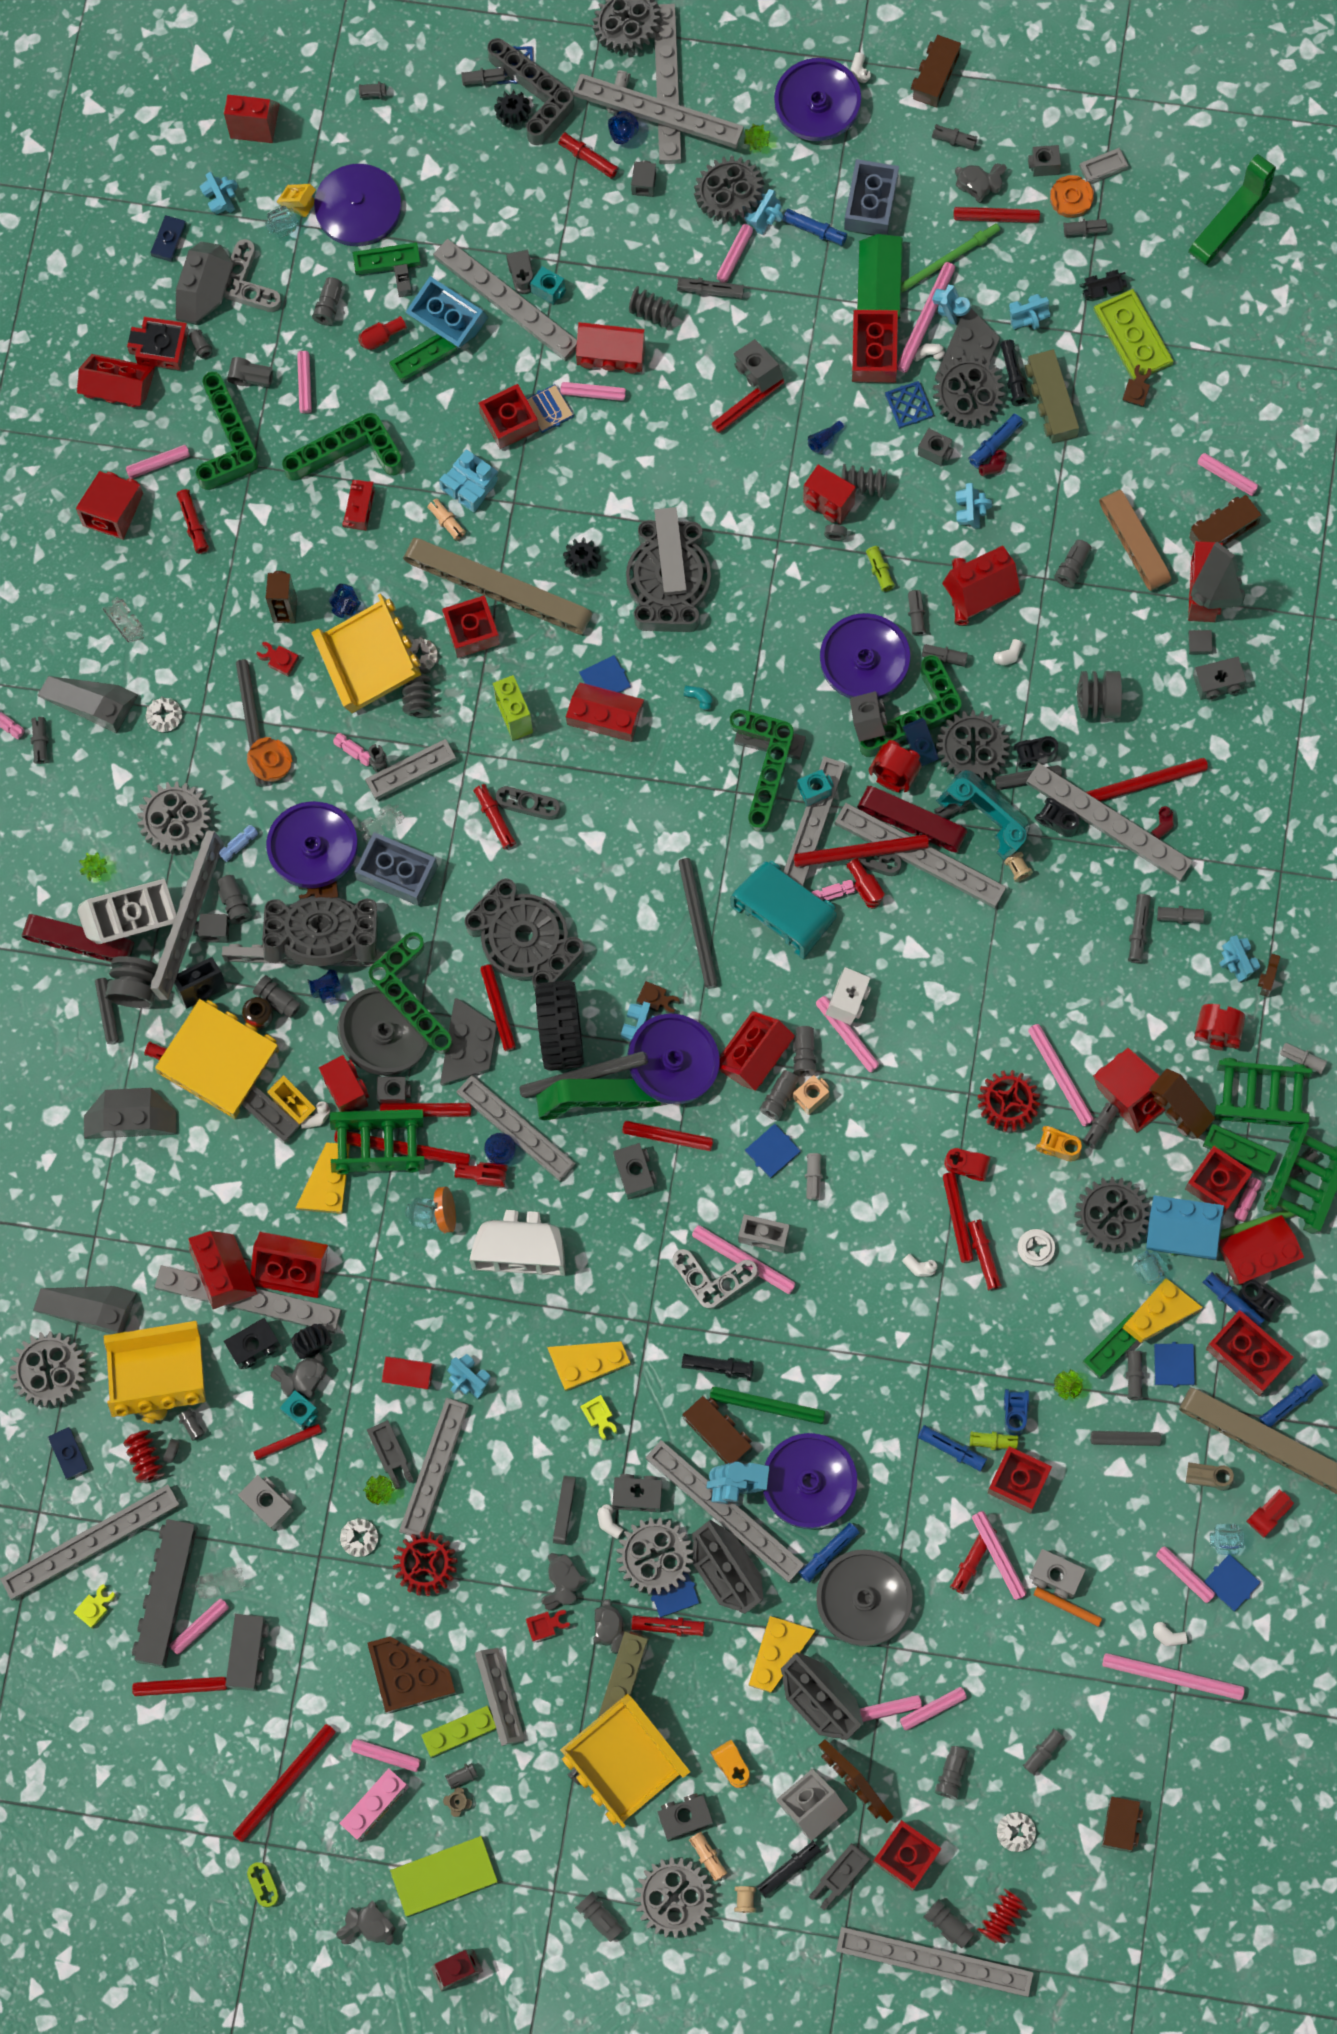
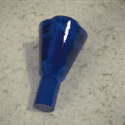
[808,420,844,454]

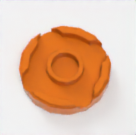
[1050,175,1094,218]
[247,737,292,782]
[434,1187,456,1233]

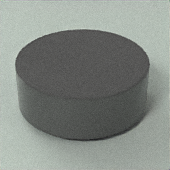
[824,524,847,541]
[163,1438,180,1463]

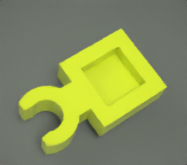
[580,1395,617,1440]
[73,1584,116,1629]

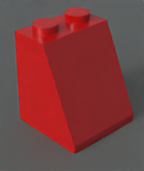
[224,94,280,143]
[76,471,143,540]
[1093,1048,1165,1133]

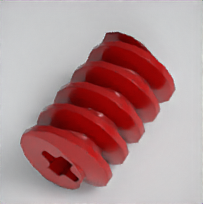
[123,1429,165,1483]
[976,1889,1028,1944]

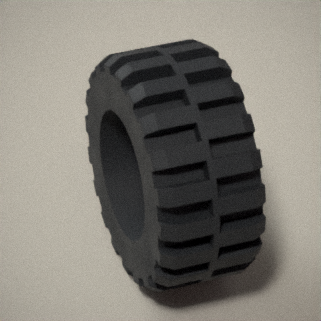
[535,980,584,1071]

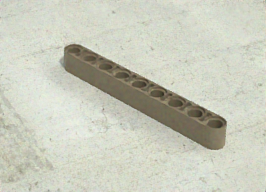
[403,538,593,635]
[1179,1387,1337,1494]

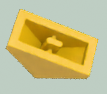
[267,1075,316,1125]

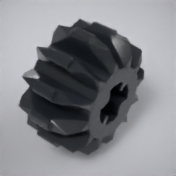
[494,90,531,128]
[563,537,601,577]
[290,1324,332,1359]

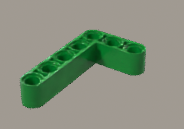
[1188,154,1276,265]
[195,372,259,490]
[282,413,403,481]
[859,655,962,757]
[729,709,794,832]
[368,932,452,1054]
[536,1079,662,1120]

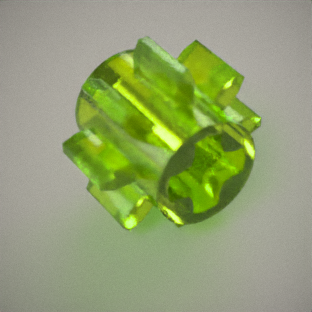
[744,123,770,152]
[79,852,108,881]
[1054,1369,1083,1400]
[363,1475,395,1505]

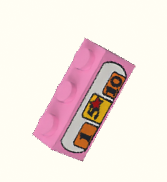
[339,1768,409,1842]

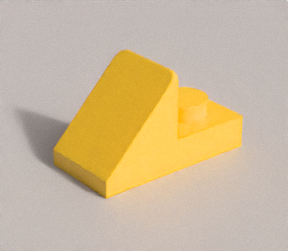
[277,184,316,217]

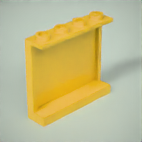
[311,593,422,713]
[155,999,279,1119]
[104,1321,206,1417]
[560,1694,690,1828]

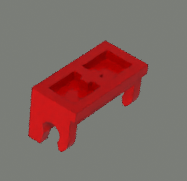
[342,480,375,531]
[382,1356,435,1389]

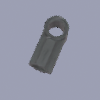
[227,357,273,387]

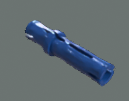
[783,208,848,246]
[968,413,1024,468]
[1202,1272,1265,1326]
[1259,1374,1323,1427]
[918,1425,987,1472]
[798,1522,860,1583]

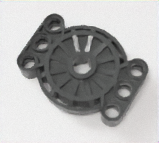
[626,520,711,632]
[464,878,585,991]
[262,896,378,966]

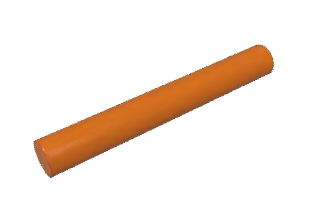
[1033,1587,1102,1627]

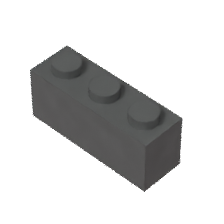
[225,1614,269,1691]

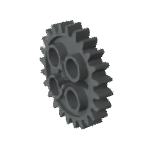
[592,0,662,54]
[694,156,765,222]
[932,355,1005,428]
[936,710,1010,781]
[1074,1177,1150,1253]

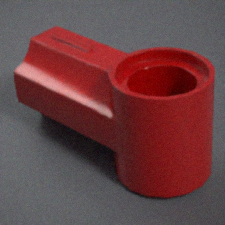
[1246,1489,1294,1538]

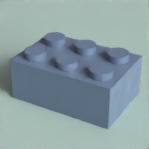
[844,159,899,235]
[354,832,438,906]

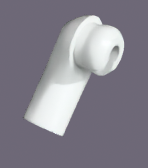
[850,53,871,83]
[914,343,945,362]
[993,639,1023,666]
[301,1101,330,1129]
[902,1254,937,1277]
[597,1504,624,1540]
[1153,1622,1187,1646]

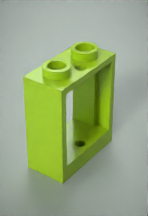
[492,675,533,741]

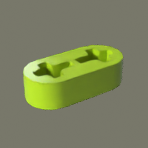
[247,1862,279,1908]

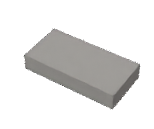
[1079,148,1128,184]

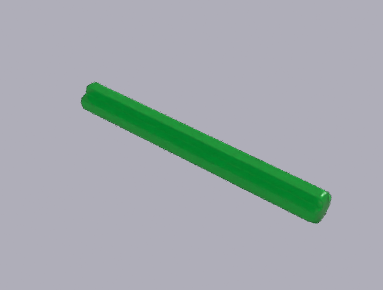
[710,1387,825,1424]

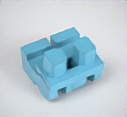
[439,449,498,513]
[706,1462,769,1504]

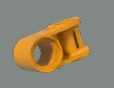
[1035,1126,1082,1162]
[710,1739,750,1788]

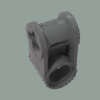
[506,249,533,294]

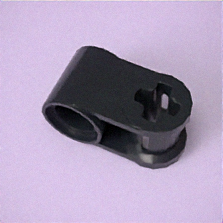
[1013,736,1058,769]
[1035,798,1079,837]
[1238,1280,1285,1322]

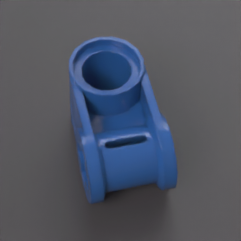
[1004,1389,1029,1436]

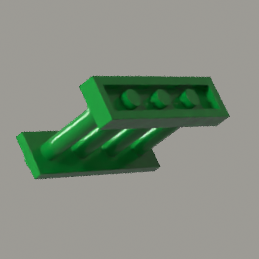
[1213,1058,1312,1127]
[330,1109,425,1175]
[1263,1123,1337,1234]

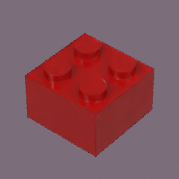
[478,384,539,449]
[803,464,856,525]
[442,595,500,658]
[318,1055,369,1112]
[1185,1146,1253,1215]
[988,1446,1052,1514]
[873,1820,941,1891]

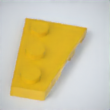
[296,1142,350,1214]
[1123,1278,1203,1343]
[547,1341,631,1392]
[748,1616,816,1693]

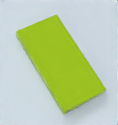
[1093,289,1173,380]
[390,1836,498,1917]

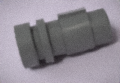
[312,277,343,325]
[1054,540,1092,588]
[217,875,252,924]
[253,975,302,1018]
[793,1026,816,1076]
[759,1070,799,1120]
[935,1746,969,1800]
[575,1891,624,1942]
[923,1899,974,1949]

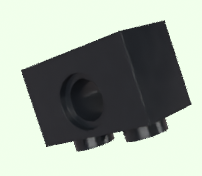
[174,957,227,1009]
[224,1318,281,1369]

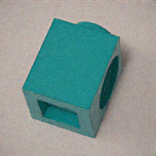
[530,266,566,305]
[797,769,834,806]
[280,1390,318,1430]

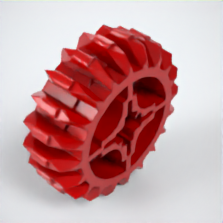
[977,1070,1040,1132]
[393,1532,458,1597]

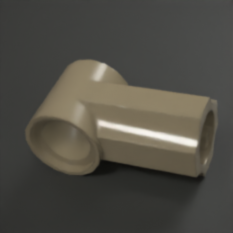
[1186,1462,1234,1491]

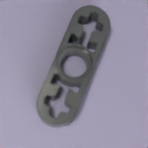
[496,786,560,820]
[553,1475,576,1545]

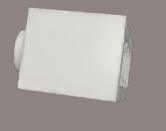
[825,967,871,1025]

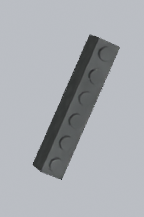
[132,1519,198,1668]

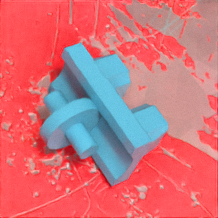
[199,172,238,215]
[744,189,784,235]
[932,284,971,325]
[1009,294,1050,330]
[956,483,992,529]
[1219,935,1260,982]
[621,1002,655,1041]
[447,1354,491,1399]

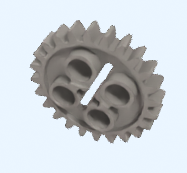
[137,781,212,854]
[9,1331,87,1408]
[616,1517,693,1596]
[634,1857,713,1939]

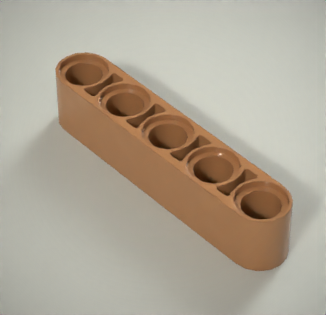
[1099,489,1171,591]

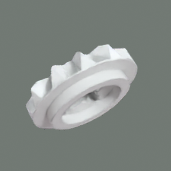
[410,637,437,669]
[145,697,182,732]
[1017,1229,1055,1266]
[340,1518,378,1557]
[997,1812,1036,1852]

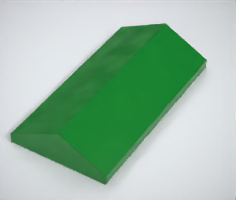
[857,234,903,319]

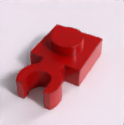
[256,642,299,677]
[526,1610,570,1643]

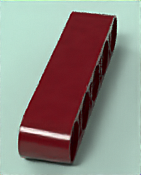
[857,786,968,853]
[21,914,135,962]

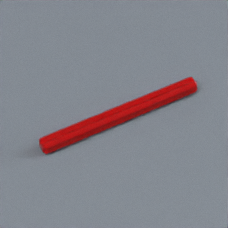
[1085,758,1208,802]
[793,835,929,867]
[334,1131,471,1165]
[233,1724,336,1842]

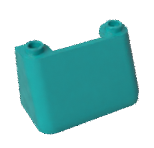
[936,770,1030,860]
[730,860,837,960]

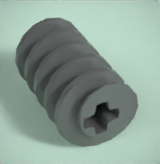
[629,286,678,328]
[841,464,888,498]
[402,667,431,717]

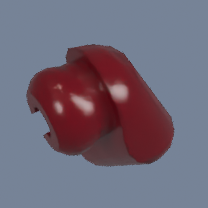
[979,450,1007,476]
[1151,806,1174,839]

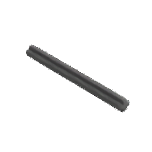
[236,659,268,787]
[679,858,717,988]
[519,1052,648,1098]

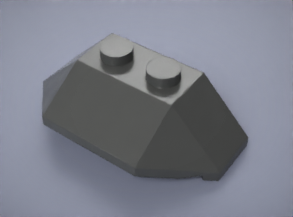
[176,241,234,324]
[84,1088,177,1139]
[692,1520,763,1614]
[781,1652,863,1740]

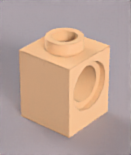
[793,1075,829,1115]

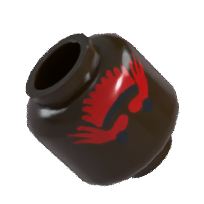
[242,997,273,1030]

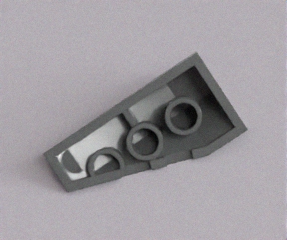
[1191,542,1245,609]
[38,676,138,734]
[33,1286,137,1334]

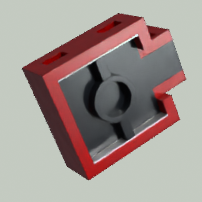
[127,317,189,370]

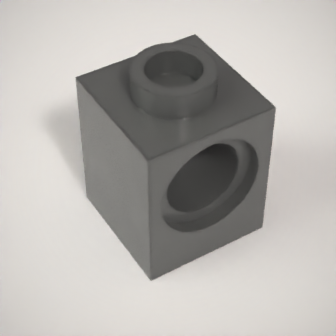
[1028,145,1061,177]
[631,160,657,197]
[918,428,954,466]
[195,914,230,943]
[377,1077,411,1105]

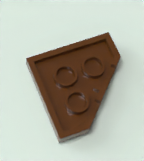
[367,1636,456,1713]
[818,1739,894,1823]

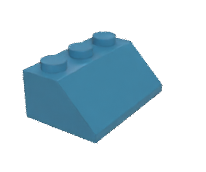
[405,276,488,348]
[1146,1195,1224,1260]

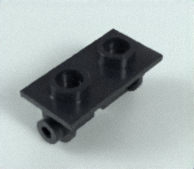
[1079,269,1127,300]

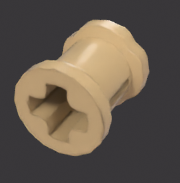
[1004,852,1033,882]
[734,1886,756,1913]

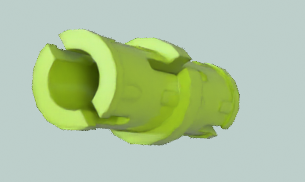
[865,546,895,592]
[969,1431,1018,1450]

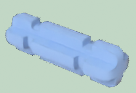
[219,825,258,862]

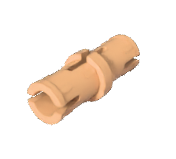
[427,499,466,541]
[689,1831,728,1881]

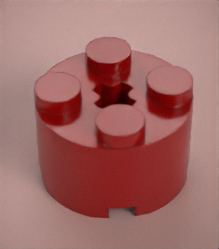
[868,740,921,793]
[1194,1004,1246,1050]

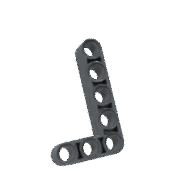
[487,38,574,145]

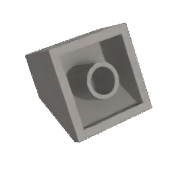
[776,1769,848,1841]

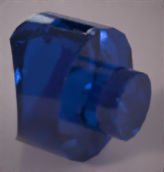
[608,111,639,144]
[329,583,361,618]
[307,969,341,1003]
[484,1133,516,1165]

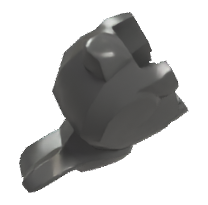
[955,163,1007,203]
[270,1353,328,1399]
[541,1553,587,1611]
[593,1599,643,1654]
[336,1900,396,1945]

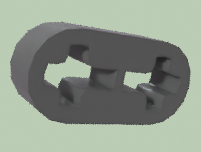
[859,853,901,876]

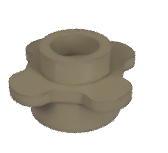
[443,1788,472,1817]

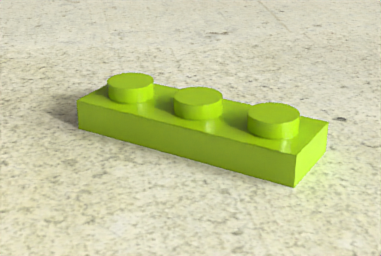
[421,1706,496,1758]

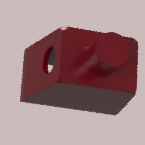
[431,1949,483,1992]

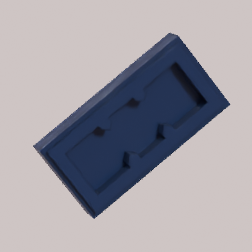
[150,215,186,262]
[902,717,939,767]
[48,1427,89,1480]

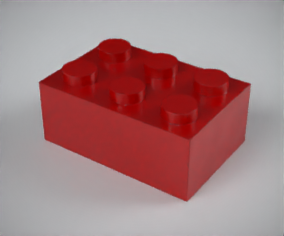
[852,310,898,383]
[1188,541,1222,623]
[1206,1310,1294,1397]

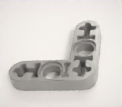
[224,239,282,312]
[672,1249,759,1309]

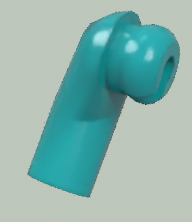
[684,685,713,710]

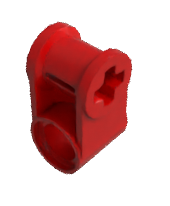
[944,1148,991,1181]

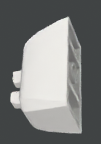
[77,878,176,944]
[469,1210,565,1276]

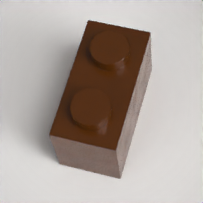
[1102,1796,1143,1852]

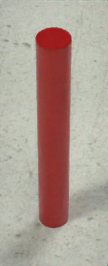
[253,1424,322,1460]

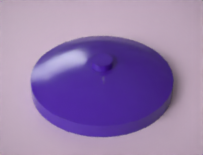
[774,58,861,141]
[314,164,402,247]
[820,613,910,699]
[266,801,358,888]
[628,1013,719,1104]
[763,1433,857,1529]

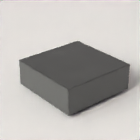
[1188,630,1212,654]

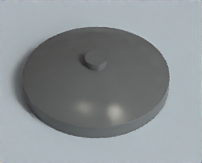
[337,987,429,1076]
[816,1549,913,1647]

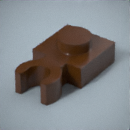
[1122,365,1152,407]
[298,881,339,900]
[1258,954,1280,997]
[636,981,680,1014]

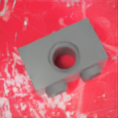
[738,1214,790,1253]
[238,1475,294,1531]
[1029,1549,1086,1599]

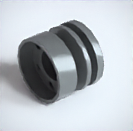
[1077,671,1122,718]
[105,956,158,1008]

